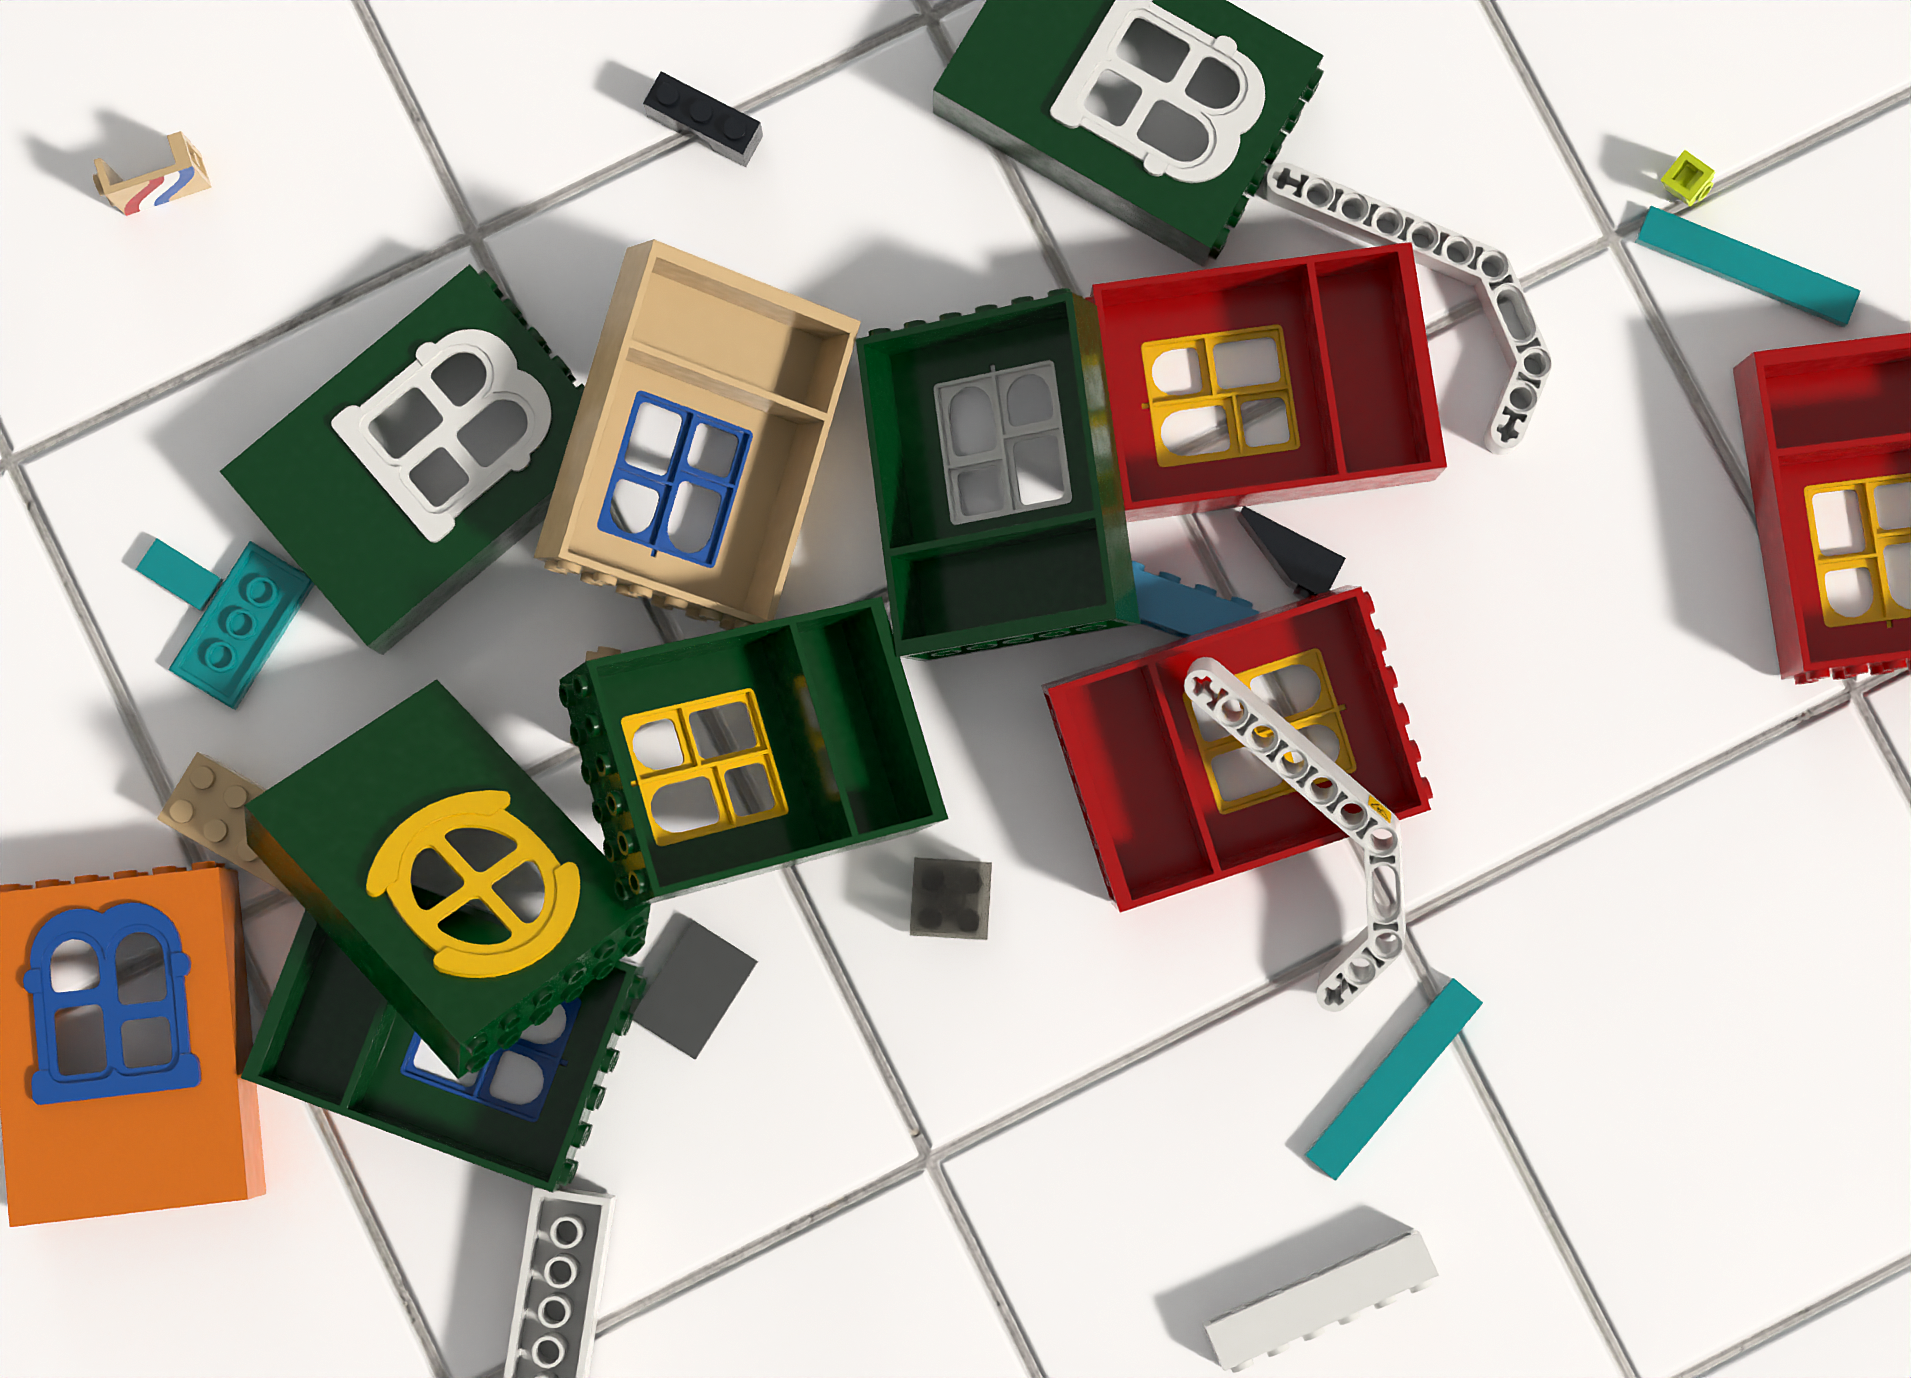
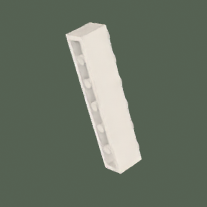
[1202,1228,1439,1373]

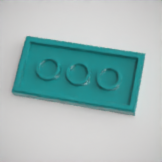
[168,541,315,710]

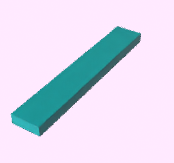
[1634,205,1861,328]
[1304,978,1483,1181]

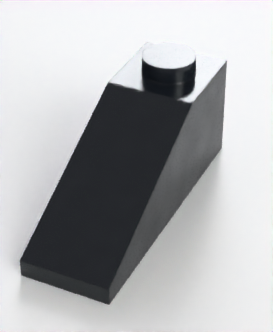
[1236,506,1346,600]

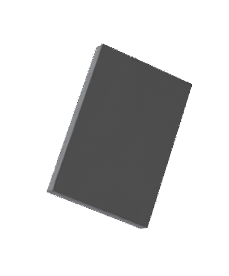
[633,920,759,1060]

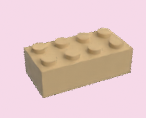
[157,752,294,897]

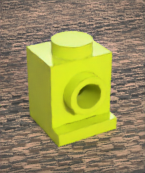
[1661,150,1716,207]

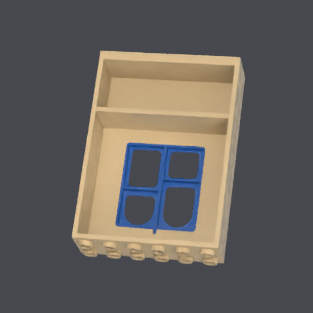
[533,239,861,630]

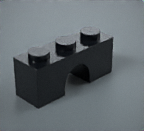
[643,71,763,167]

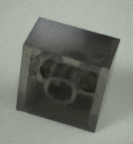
[910,857,992,941]

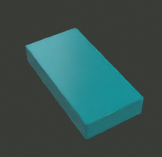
[135,538,223,611]

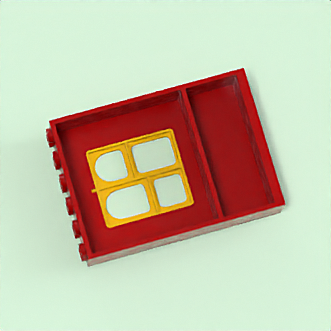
[1085,242,1447,523]
[1733,333,1911,685]
[1041,585,1433,913]

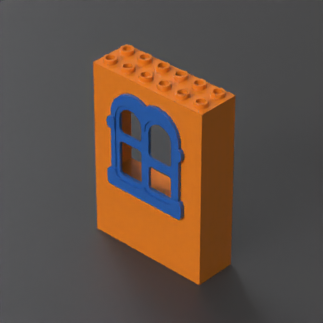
[0,861,266,1227]

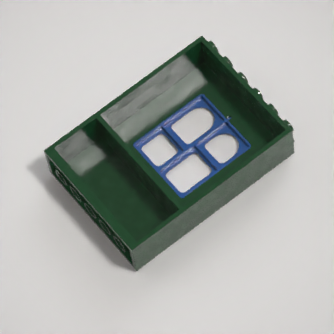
[241,882,648,1193]

